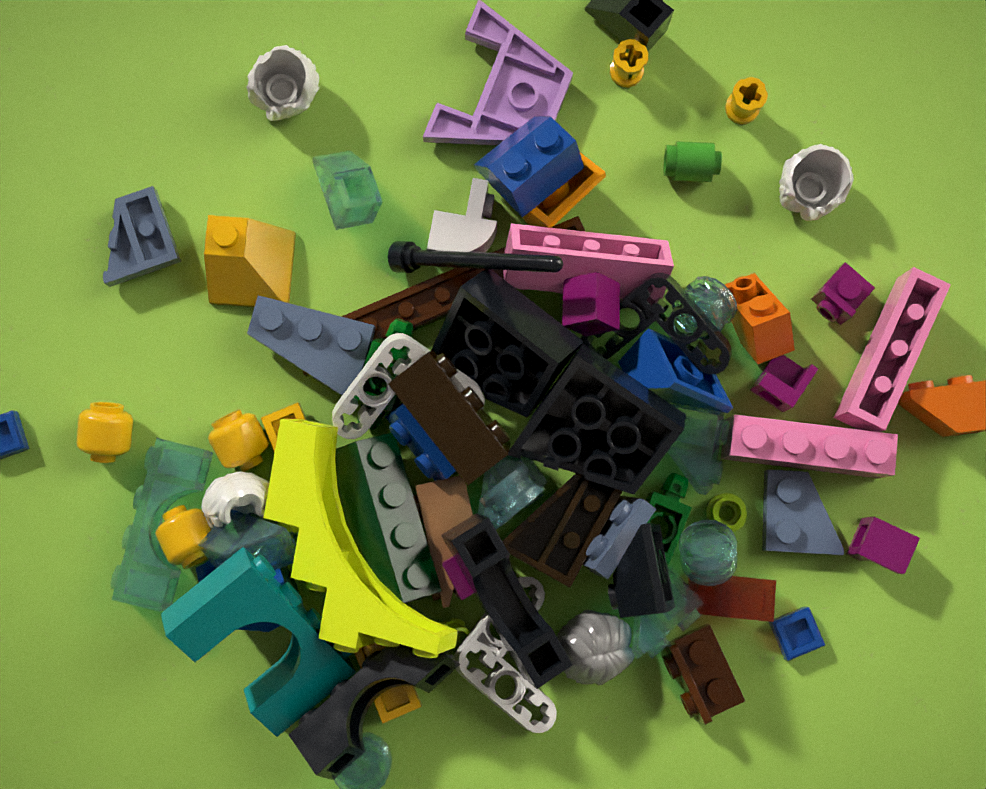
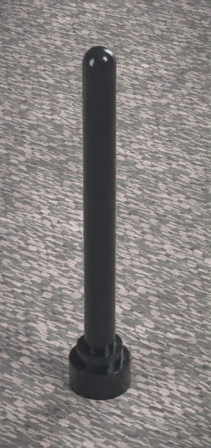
[388,241,563,273]

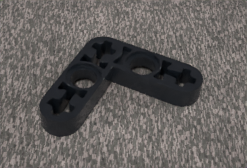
[581,273,732,375]

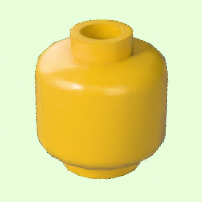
[76,402,133,463]
[208,409,269,472]
[155,505,217,569]

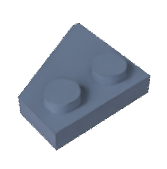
[103,186,181,287]
[762,470,844,555]
[583,495,656,579]

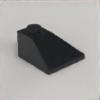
[608,523,675,618]

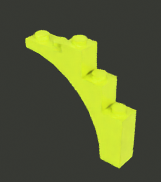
[263,419,458,658]

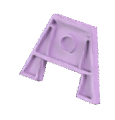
[423,0,573,145]

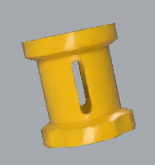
[610,39,649,88]
[725,77,768,125]

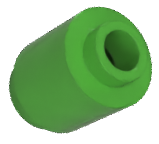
[663,141,722,182]

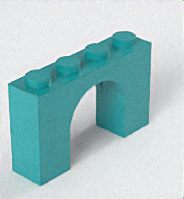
[161,546,356,737]

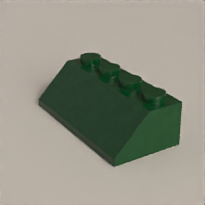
[335,433,442,603]

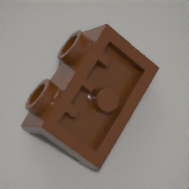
[662,624,745,725]

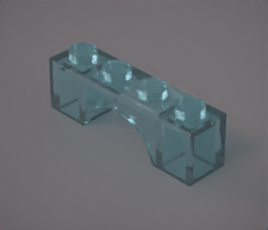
[110,438,213,612]

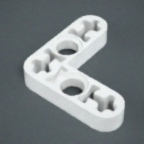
[332,333,485,439]
[454,576,557,733]

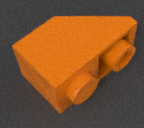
[719,273,795,364]
[898,375,986,437]

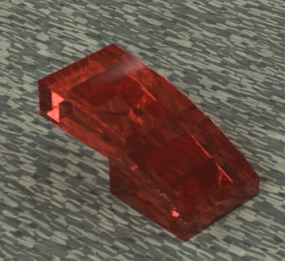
[686,572,776,622]

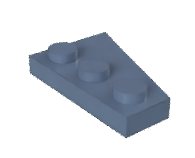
[247,295,376,395]

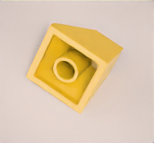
[204,215,296,307]

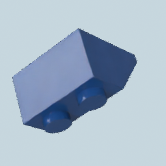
[474,116,584,218]

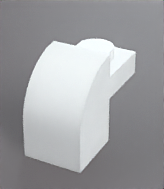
[427,178,497,253]

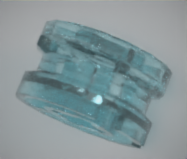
[672,276,737,340]
[479,463,545,526]
[679,520,738,586]
[334,732,392,789]

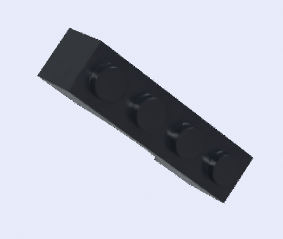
[441,513,573,689]
[289,644,460,780]

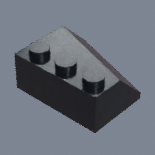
[431,269,584,418]
[508,344,686,495]

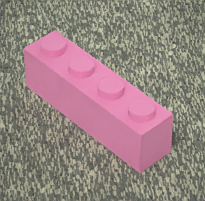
[503,223,674,300]
[833,267,951,432]
[721,414,898,478]

